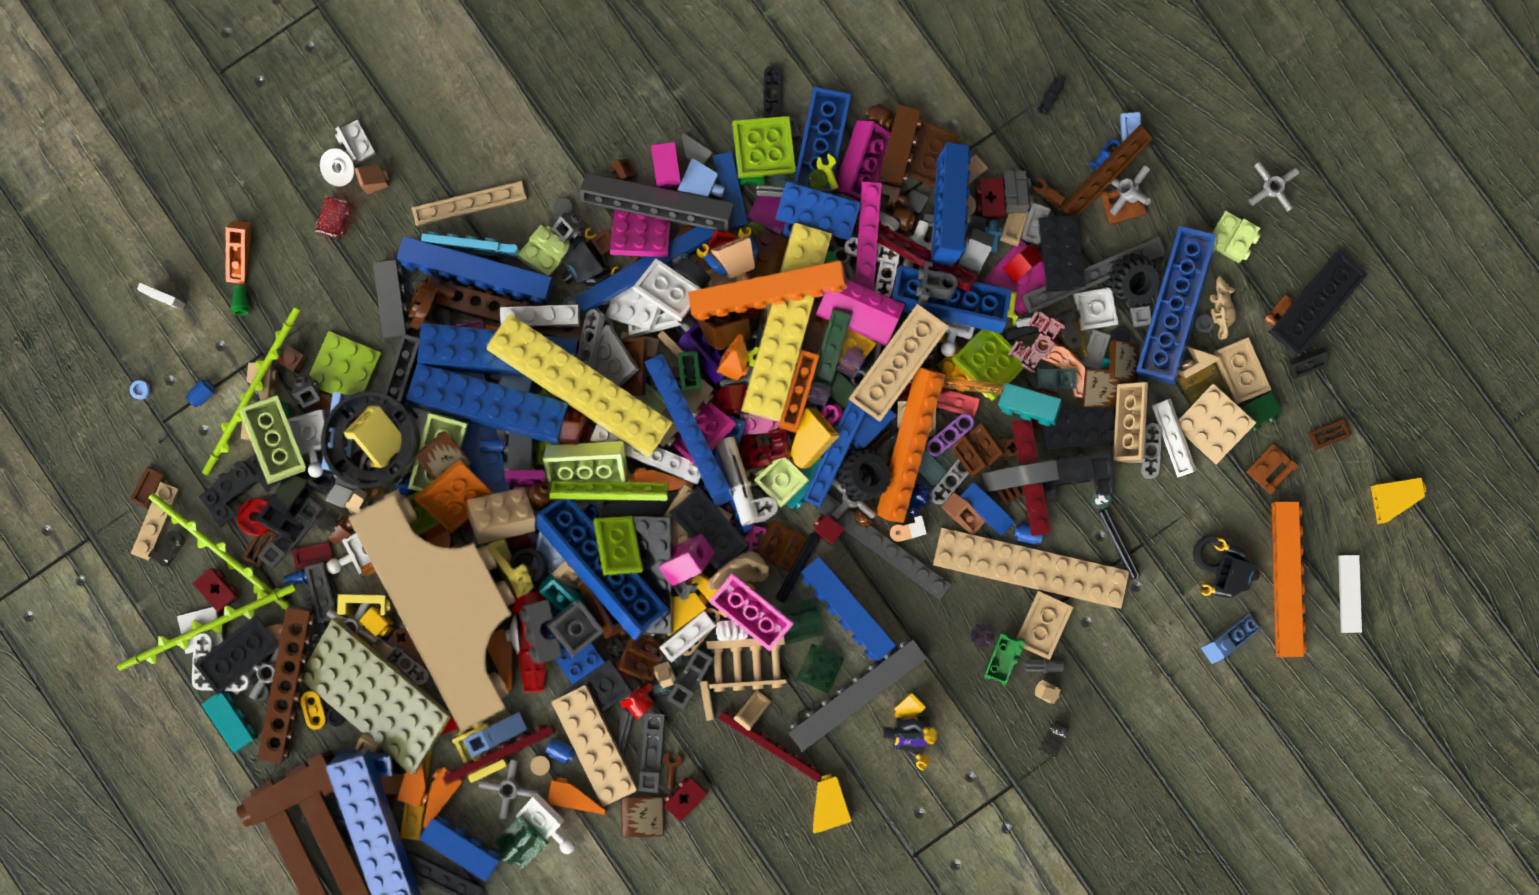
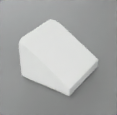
[326,483,353,509]

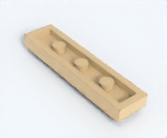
[131,482,180,561]

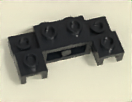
[1040,453,1116,503]
[199,454,283,527]
[256,458,336,543]

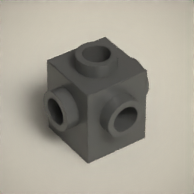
[552,211,586,242]
[291,374,321,408]

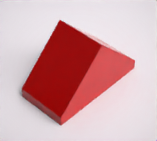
[1002,245,1042,283]

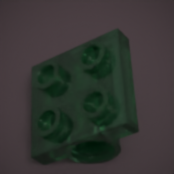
[776,597,824,645]
[796,643,844,694]
[494,815,549,870]

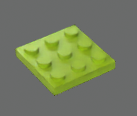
[732,116,796,178]
[951,329,1024,400]
[309,331,382,395]

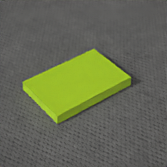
[593,516,643,575]

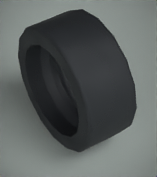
[673,258,711,289]
[1193,535,1229,572]
[509,548,549,585]

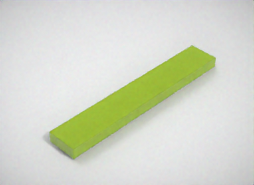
[550,481,669,500]

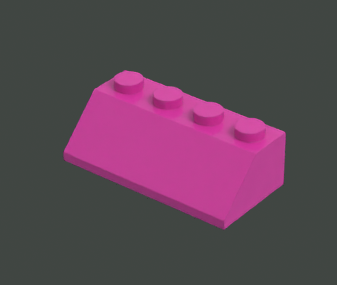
[833,120,891,201]
[816,279,905,346]
[709,573,794,651]

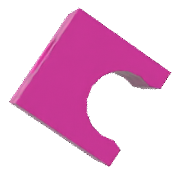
[651,142,681,190]
[659,533,715,586]

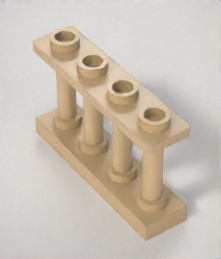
[707,637,787,692]

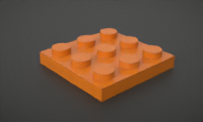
[414,459,495,533]

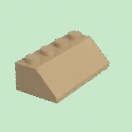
[1113,382,1148,463]

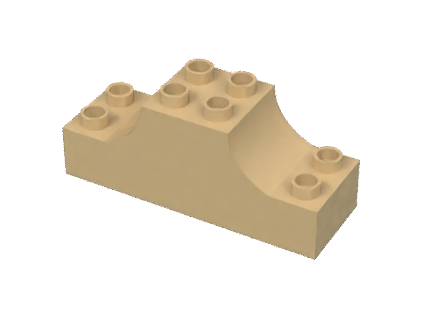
[348,495,515,731]

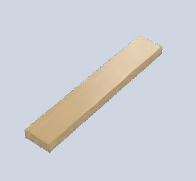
[412,181,527,227]

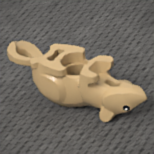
[1210,276,1236,340]

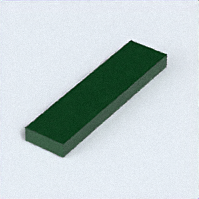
[812,308,852,388]

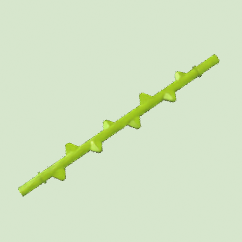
[202,306,301,476]
[149,492,290,610]
[117,584,296,671]

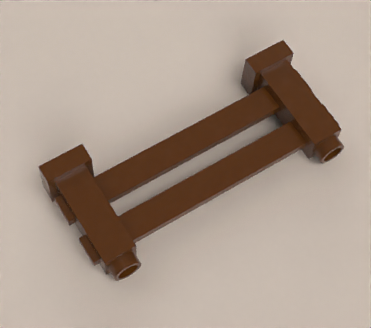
[237,750,371,895]

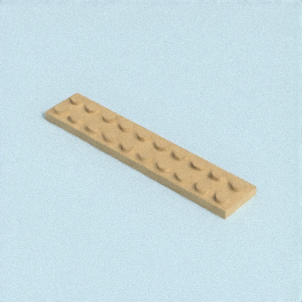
[933,528,1129,609]

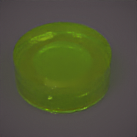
[809,170,828,188]

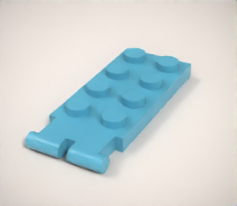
[421,231,520,259]

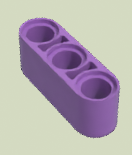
[926,414,974,457]

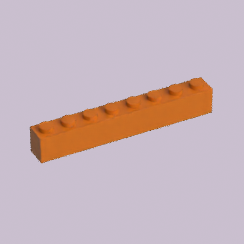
[688,261,847,320]
[876,367,945,523]
[1271,502,1306,657]

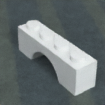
[500,305,580,328]

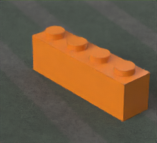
[778,350,819,433]

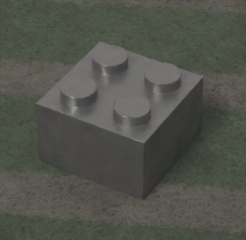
[546,599,604,656]

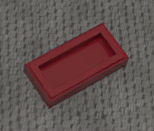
[292,542,334,569]

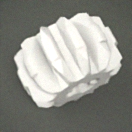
[716,620,748,641]

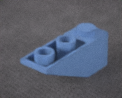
[1201,613,1261,664]
[463,712,527,757]

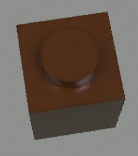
[277,345,308,374]

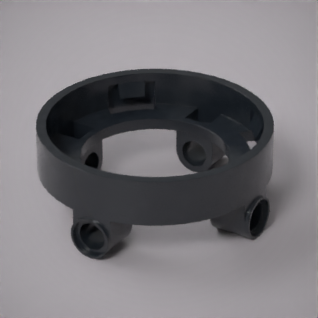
[321,392,420,489]

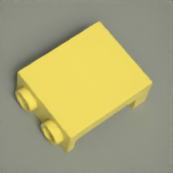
[344,406,402,468]
[486,539,534,598]
[337,595,395,615]
[452,722,508,783]

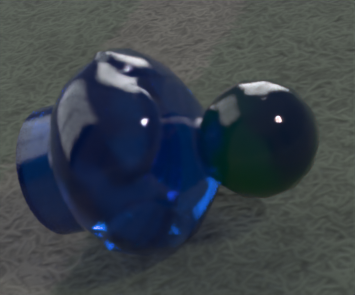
[907,485,932,517]

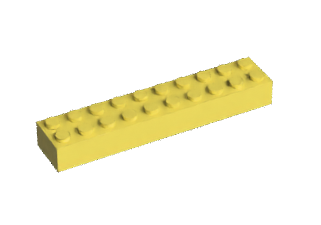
[741,223,832,422]
[487,313,673,458]

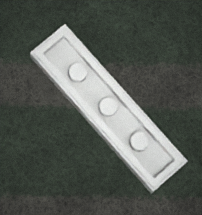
[1152,399,1197,477]
[1338,555,1362,633]

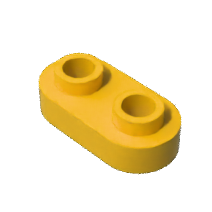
[300,691,327,730]

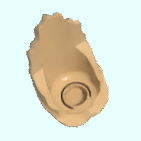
[707,552,769,590]

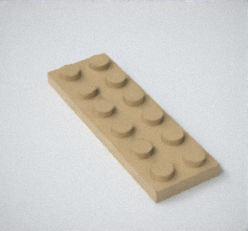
[849,304,949,422]
[552,684,638,807]

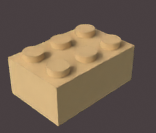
[467,487,535,545]

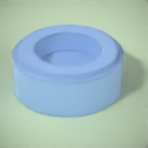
[130,380,151,400]

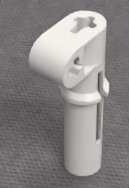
[717,437,778,526]

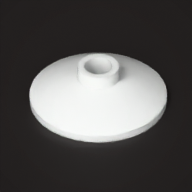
[320,148,355,186]
[506,615,519,654]

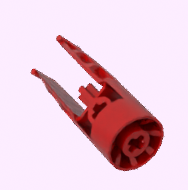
[511,592,547,693]

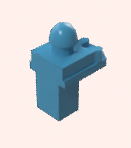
[984,220,1002,254]

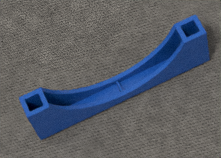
[645,354,733,507]

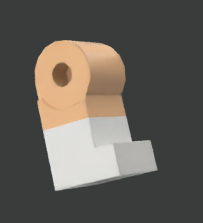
[890,515,927,542]

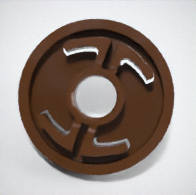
[408,273,456,330]

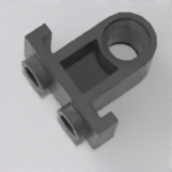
[916,261,958,305]

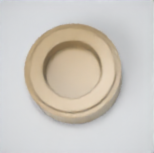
[530,756,551,776]

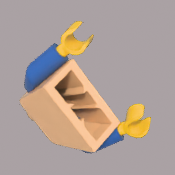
[697,227,758,282]

